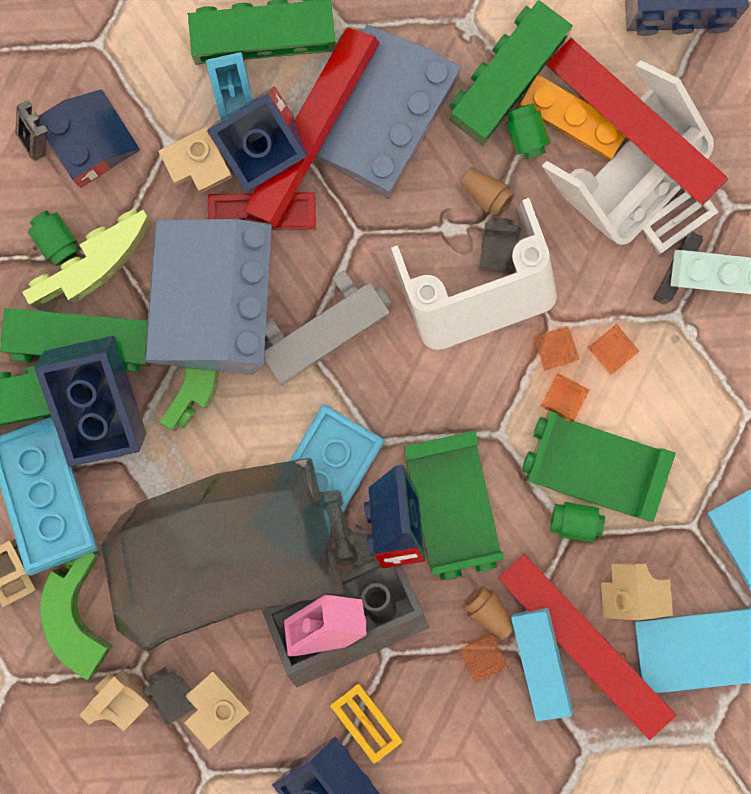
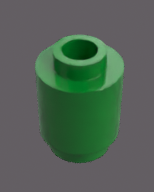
[506,103,550,159]
[28,210,79,266]
[550,502,605,543]

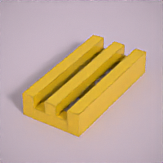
[330,682,403,764]

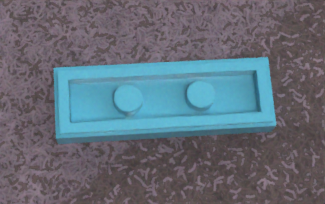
[511,608,574,721]

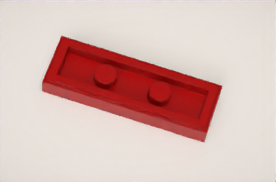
[208,192,316,230]

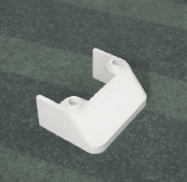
[542,60,714,245]
[390,198,557,351]

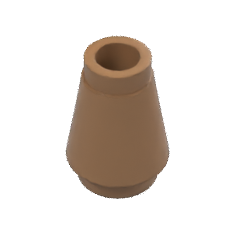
[460,167,515,217]
[463,586,514,640]

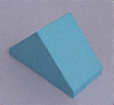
[206,52,253,119]

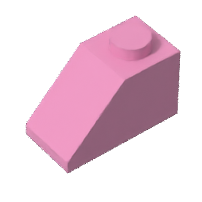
[284,595,367,656]

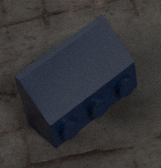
[272,737,380,794]

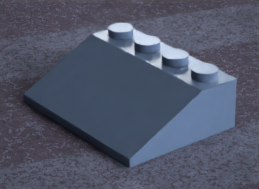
[315,24,461,199]
[145,219,272,375]

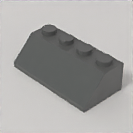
[262,559,430,687]

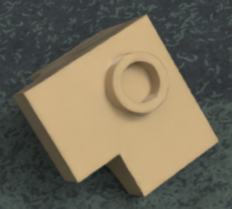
[158,127,232,194]
[0,539,36,608]
[601,563,673,620]
[79,670,154,732]
[184,670,253,750]

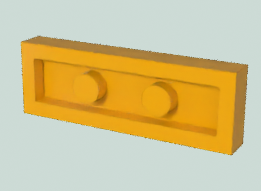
[518,74,625,161]

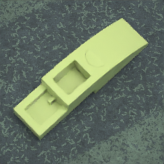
[22,210,152,309]

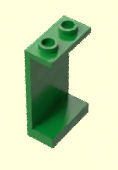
[522,411,676,522]
[404,431,504,580]

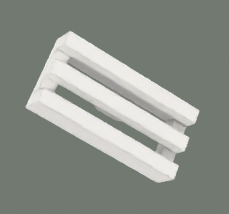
[641,192,718,255]

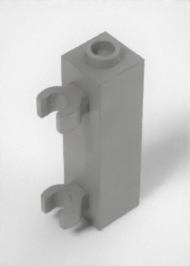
[264,270,392,386]

